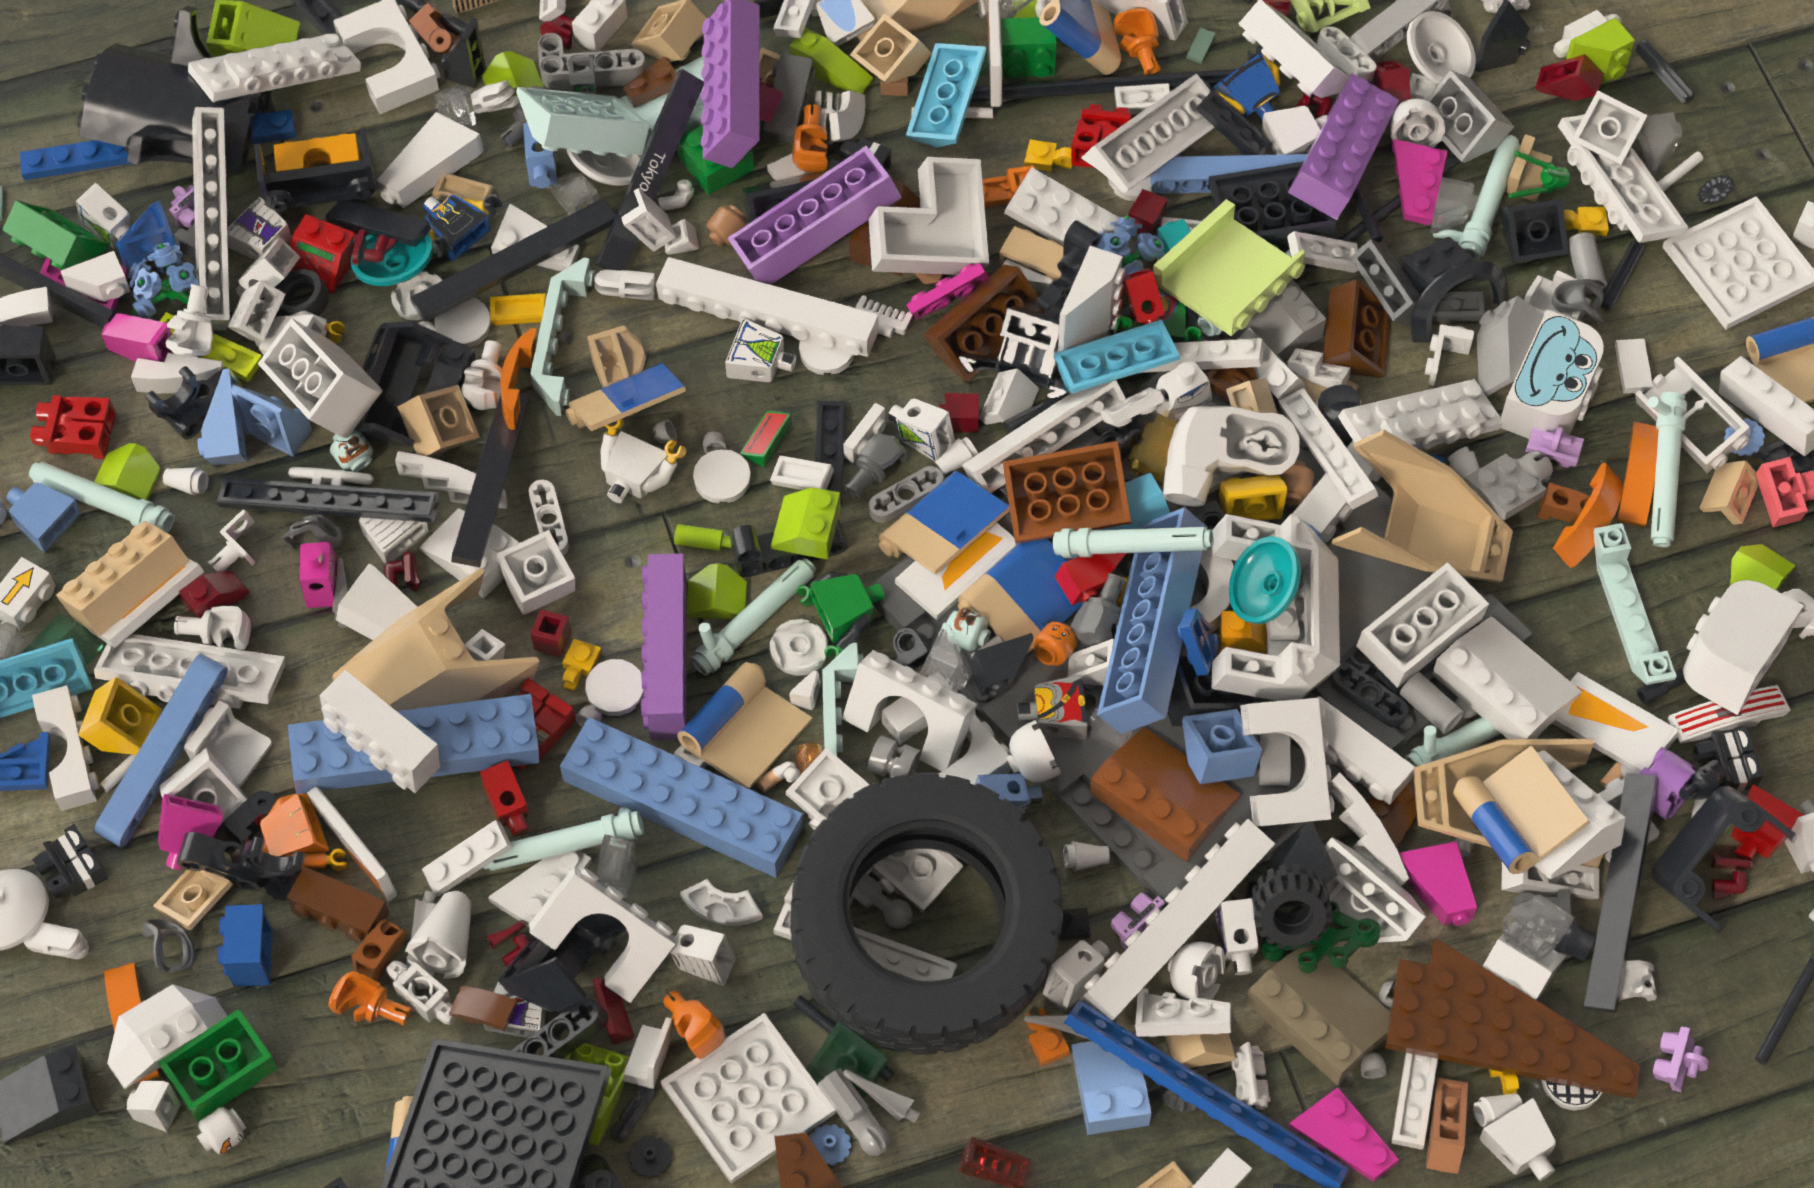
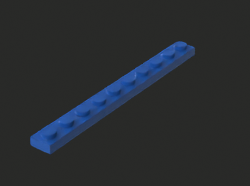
[20,109,296,180]
[1064,1000,1349,1188]

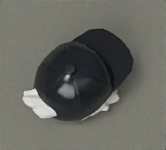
[1315,384,1361,448]

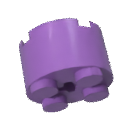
[1640,747,1697,820]

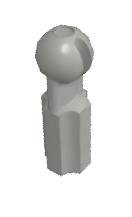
[851,873,912,929]
[818,1068,890,1156]

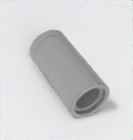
[1568,233,1607,295]
[1400,672,1464,734]

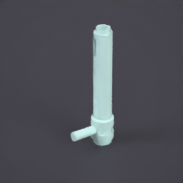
[1433,135,1520,260]
[1648,392,1687,547]
[29,462,174,533]
[1053,527,1214,558]
[690,558,816,676]
[1405,717,1501,775]
[483,807,644,871]

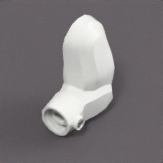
[1163,406,1299,507]

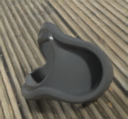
[1552,279,1604,324]
[281,514,343,550]
[142,918,195,973]

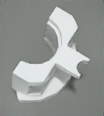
[1619,960,1657,1002]

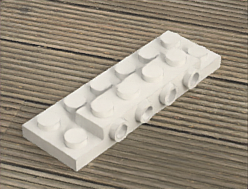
[188,33,361,102]
[1558,115,1688,243]
[1338,379,1503,456]
[94,634,285,709]
[786,748,964,913]

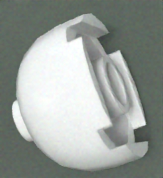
[1389,98,1445,148]
[1006,720,1061,782]
[1168,941,1225,1001]

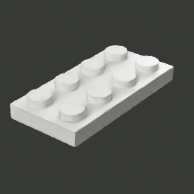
[1004,167,1119,246]

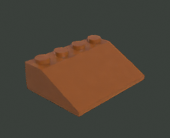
[1003,441,1131,544]
[1089,727,1241,862]

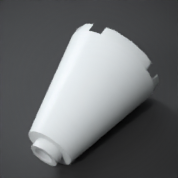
[405,891,472,979]

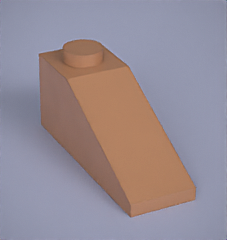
[1426,1077,1468,1174]

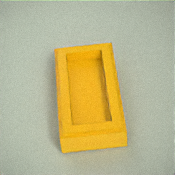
[490,293,546,326]

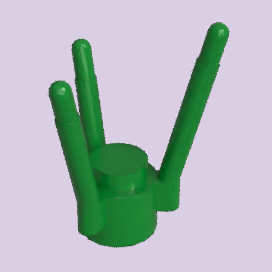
[1508,151,1570,199]

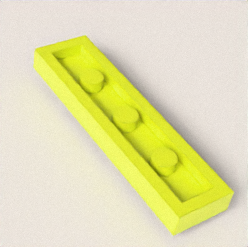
[160,312,262,382]

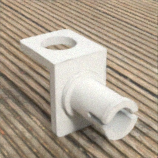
[208,509,255,572]

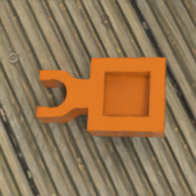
[1025,1007,1070,1067]

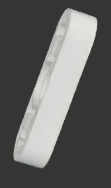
[1317,27,1376,82]
[529,480,569,556]

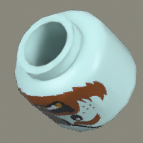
[330,430,373,472]
[945,608,991,651]

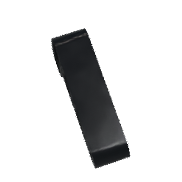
[729,519,848,577]
[511,999,608,1059]

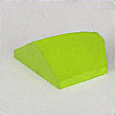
[482,51,544,96]
[94,443,161,500]
[1730,544,1796,591]
[686,563,747,619]

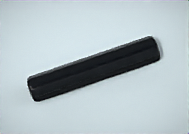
[1635,40,1695,104]
[1601,240,1645,310]

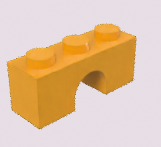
[273,133,361,172]

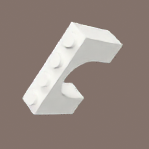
[333,0,440,114]
[842,650,977,771]
[882,672,1012,785]
[1240,698,1334,826]
[529,866,675,1003]

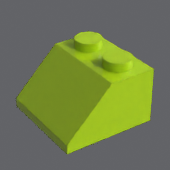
[1566,17,1635,84]
[771,487,841,560]

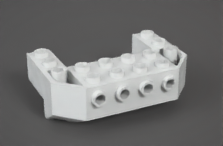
[1212,514,1340,701]

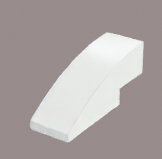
[0,287,53,326]
[131,353,225,393]

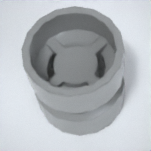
[867,735,921,777]

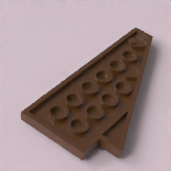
[1385,939,1640,1099]

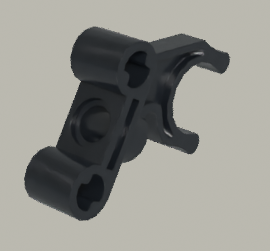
[1036,220,1102,319]
[145,366,247,440]
[177,832,305,891]

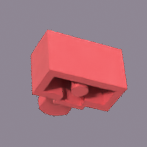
[1755,457,1814,527]

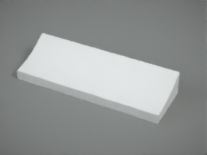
[1081,73,1215,194]

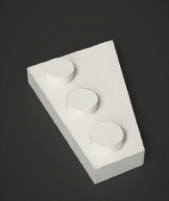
[491,204,580,271]
[488,850,592,927]

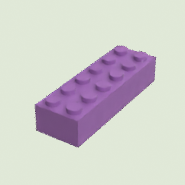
[701,0,759,168]
[1288,73,1399,220]
[727,146,902,285]
[641,554,687,740]

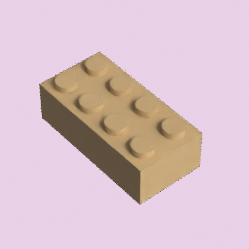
[56,521,189,637]

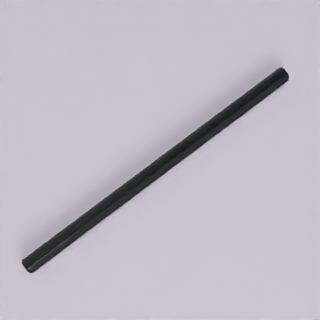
[970,69,1237,102]

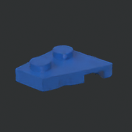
[116,200,176,269]
[1178,608,1220,676]
[0,732,51,791]

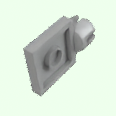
[1465,451,1553,520]

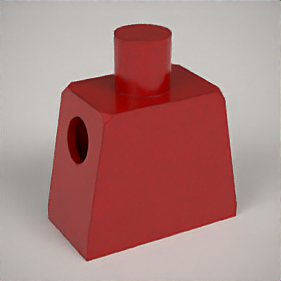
[1123,268,1165,325]
[480,760,529,837]
[1731,784,1804,860]

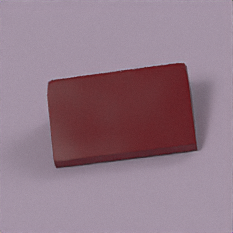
[592,977,634,1045]

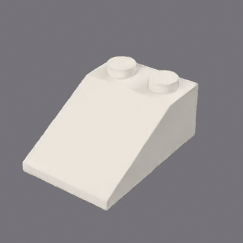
[419,508,519,599]

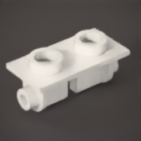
[1232,1042,1270,1110]

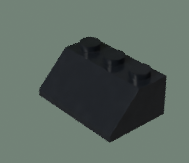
[742,171,824,223]

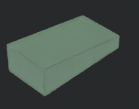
[1186,27,1216,64]

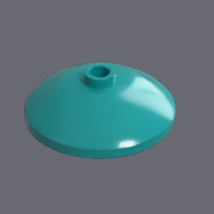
[351,234,433,286]
[1229,536,1301,624]

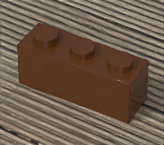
[286,867,389,942]

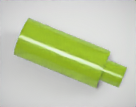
[674,524,731,551]

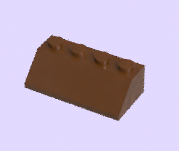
[923,264,1046,382]

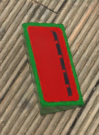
[740,410,792,468]

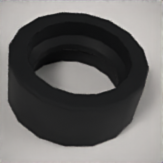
[274,269,329,316]

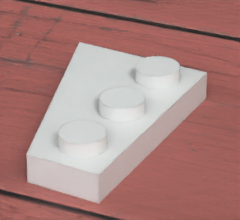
[1135,988,1232,1037]

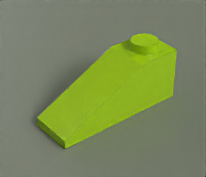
[790,27,873,94]

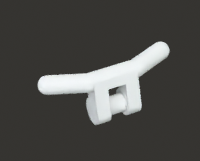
[288,467,373,486]

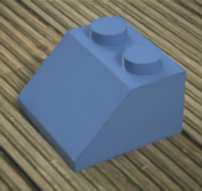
[1182,709,1262,784]

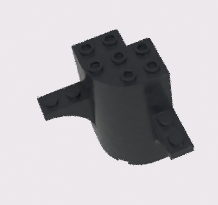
[77,6,272,175]

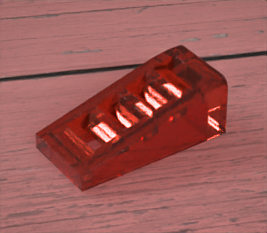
[957,1137,1030,1188]

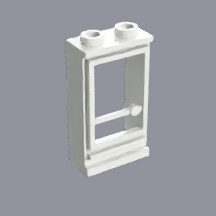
[1635,357,1750,473]

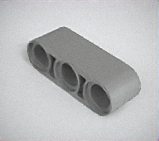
[1258,733,1291,786]

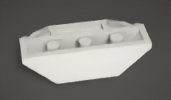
[1325,837,1427,943]
[107,984,227,1089]

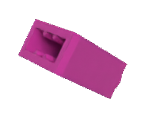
[102,313,174,362]
[1398,841,1477,926]

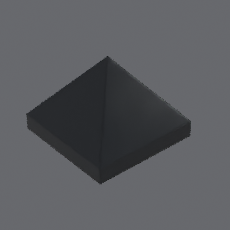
[1059,908,1091,940]

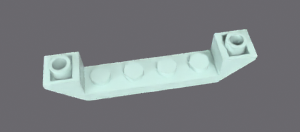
[530,258,595,416]
[1593,523,1676,685]
[822,643,863,756]

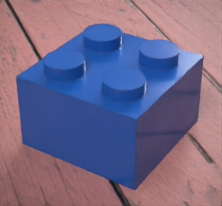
[218,904,273,987]

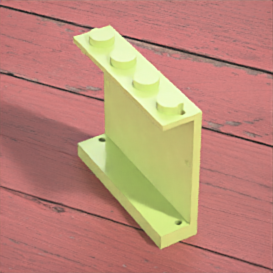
[1153,199,1305,336]

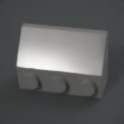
[1426,70,1515,163]

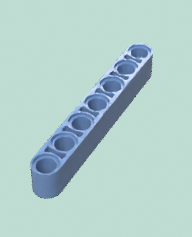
[1150,154,1308,194]
[94,653,228,847]

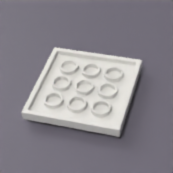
[1662,197,1814,330]
[660,1013,836,1184]

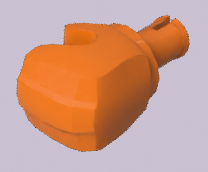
[1113,8,1161,75]
[792,104,828,172]
[328,971,412,1026]
[663,990,725,1060]

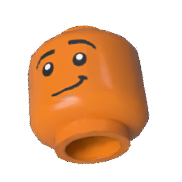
[1033,622,1077,666]

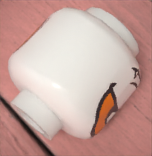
[197,1107,246,1154]

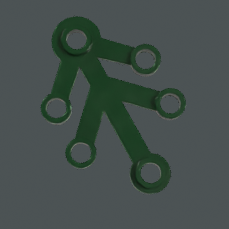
[1261,901,1381,973]

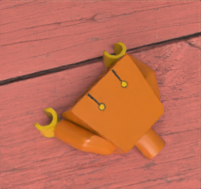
[260,793,347,871]

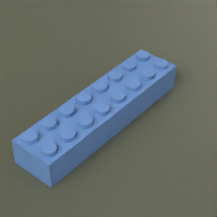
[1097,507,1207,734]
[288,694,539,794]
[560,717,804,878]

